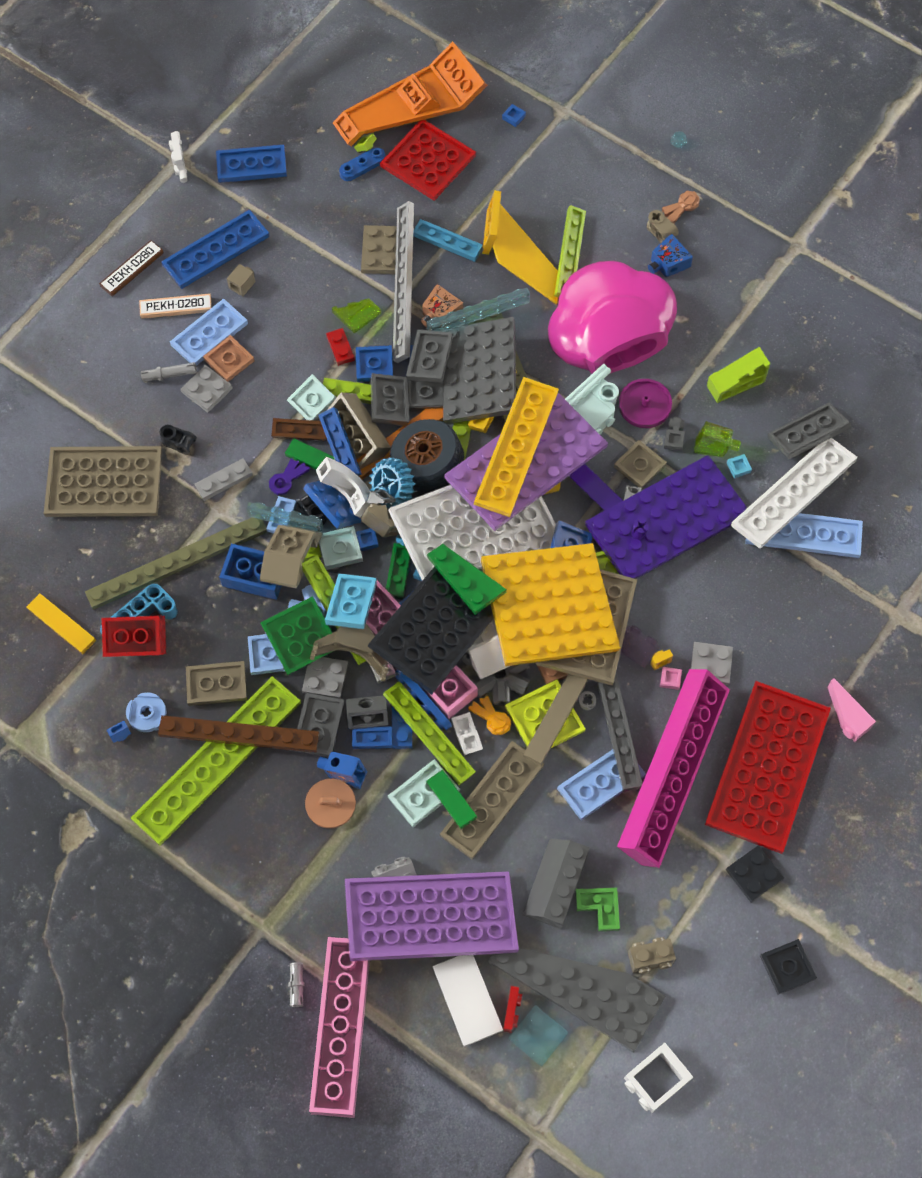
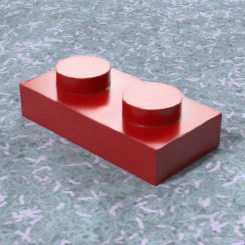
[326,328,355,366]
[503,986,522,1033]

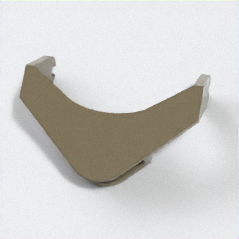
[310,624,389,682]

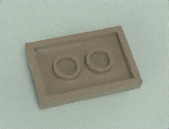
[361,225,397,274]
[186,661,247,706]

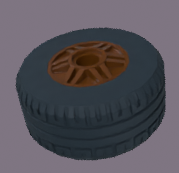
[390,419,464,492]

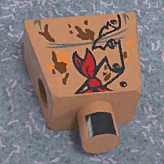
[421,284,463,328]

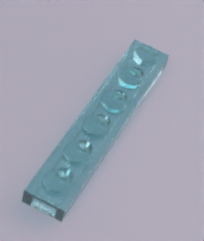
[427,287,530,332]

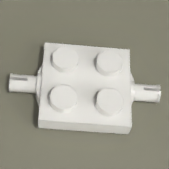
[169,131,188,183]

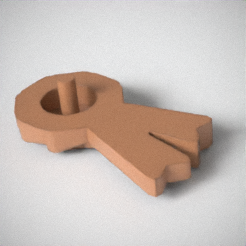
[662,191,700,223]

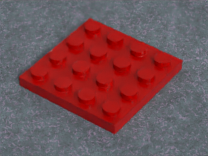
[380,120,476,201]

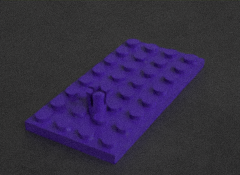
[585,455,747,579]

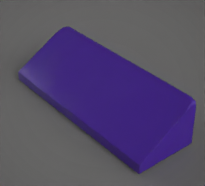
[569,464,623,511]

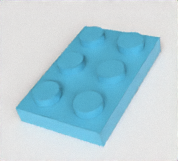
[325,574,377,629]

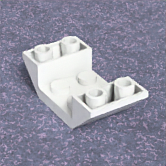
[467,619,512,679]

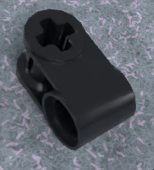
[159,425,197,455]
[295,494,326,527]

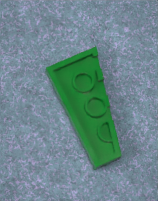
[427,544,507,614]

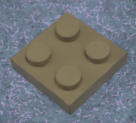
[614,440,667,489]

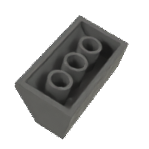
[523,839,590,930]

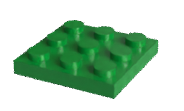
[260,596,334,675]

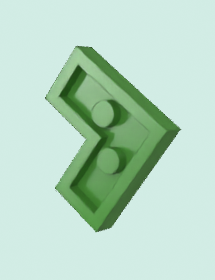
[575,888,620,931]

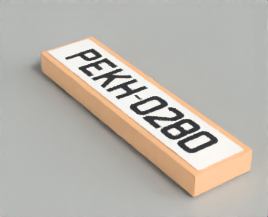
[139,294,212,319]

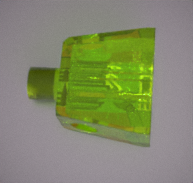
[694,421,741,457]

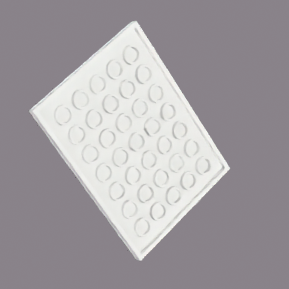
[388,485,556,580]

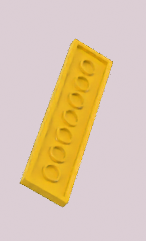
[474,377,559,517]

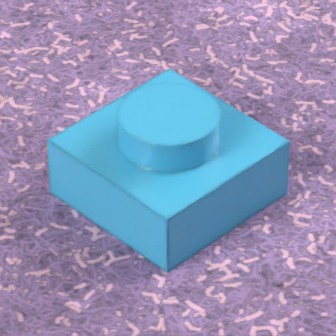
[727,454,752,478]

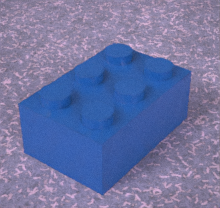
[219,543,282,600]

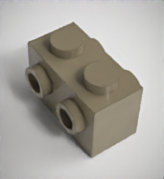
[628,937,676,974]

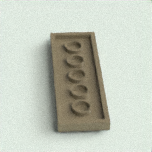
[440,741,544,860]

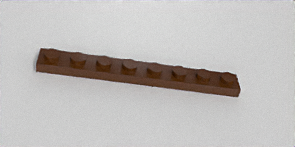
[158,715,319,753]

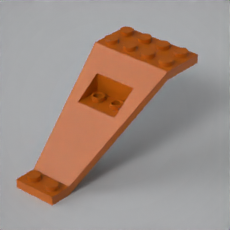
[333,41,488,147]

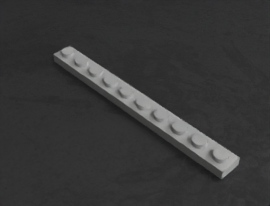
[393,201,414,363]

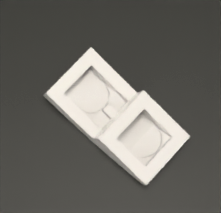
[451,712,483,755]

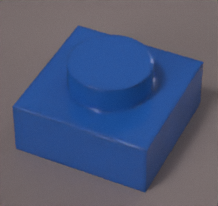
[502,104,526,127]
[356,528,379,551]
[107,720,131,743]

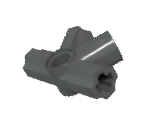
[473,663,530,706]

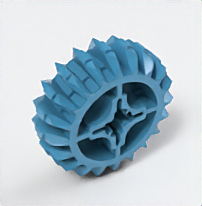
[369,458,415,509]

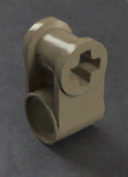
[646,210,679,243]

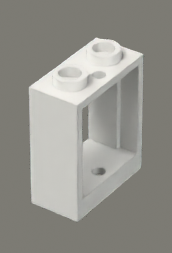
[624,1043,693,1113]

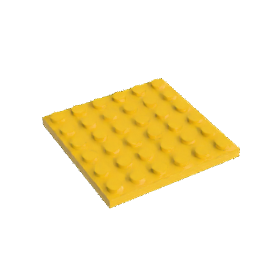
[481,543,620,666]

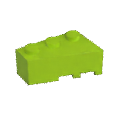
[707,347,770,403]

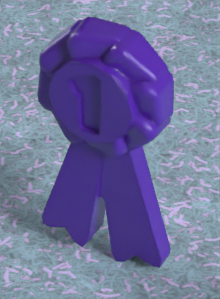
[269,458,310,496]

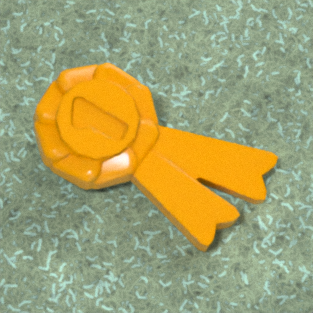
[468,696,511,735]

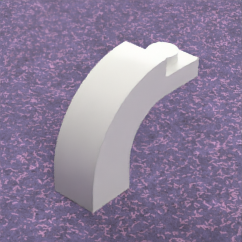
[316,457,371,518]

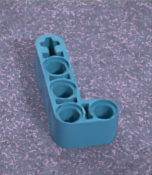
[100,584,178,634]

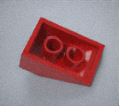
[101,616,166,657]

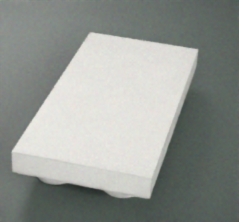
[433,955,503,1047]

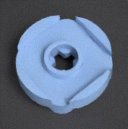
[126,693,167,732]

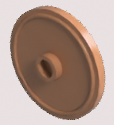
[305,779,356,828]

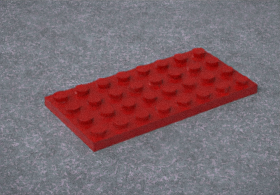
[705,681,831,854]

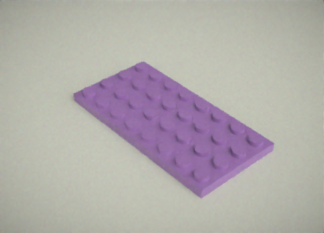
[444,393,608,531]
[345,872,519,961]

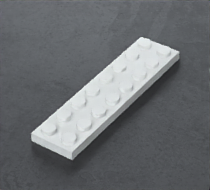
[731,438,857,549]

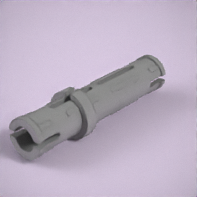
[141,362,197,382]

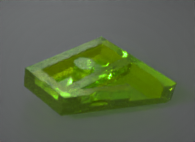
[332,298,381,334]

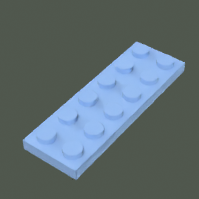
[745,513,863,558]

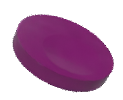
[619,379,672,428]

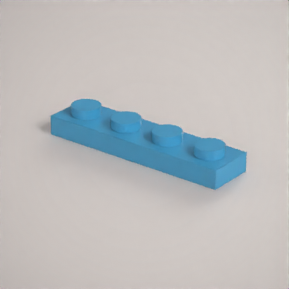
[413,219,483,262]

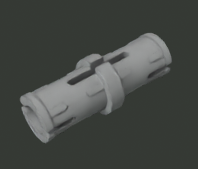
[288,962,305,1007]

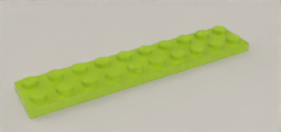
[131,676,301,846]

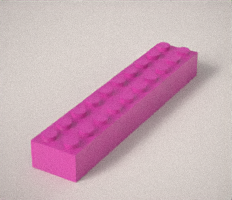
[617,669,730,868]

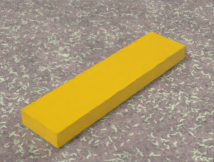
[27,594,96,654]

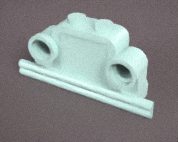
[565,364,619,435]

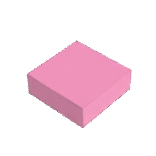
[660,667,682,690]

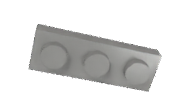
[194,458,253,501]

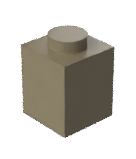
[227,264,256,297]

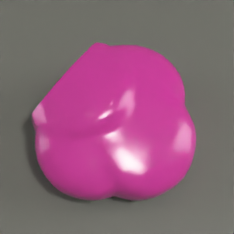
[548,261,677,374]

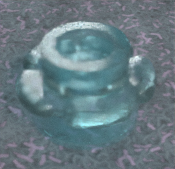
[670,131,687,148]

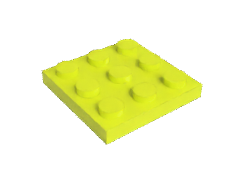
[505,680,586,748]

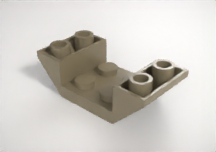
[361,503,400,537]
[260,525,323,588]

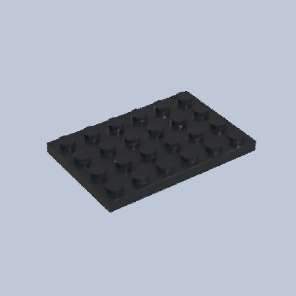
[368,566,494,695]

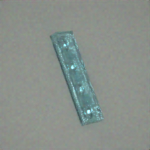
[247,502,323,532]

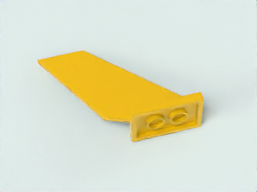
[482,190,558,305]

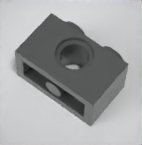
[346,695,388,729]

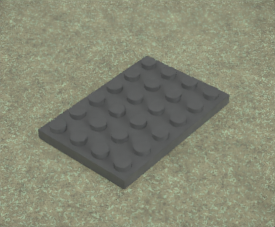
[443,317,516,424]

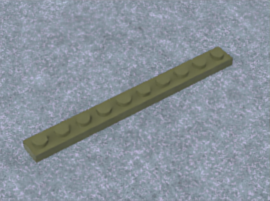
[85,514,267,610]

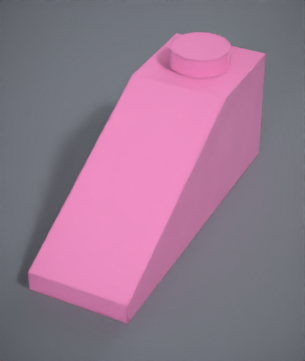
[828,679,876,742]

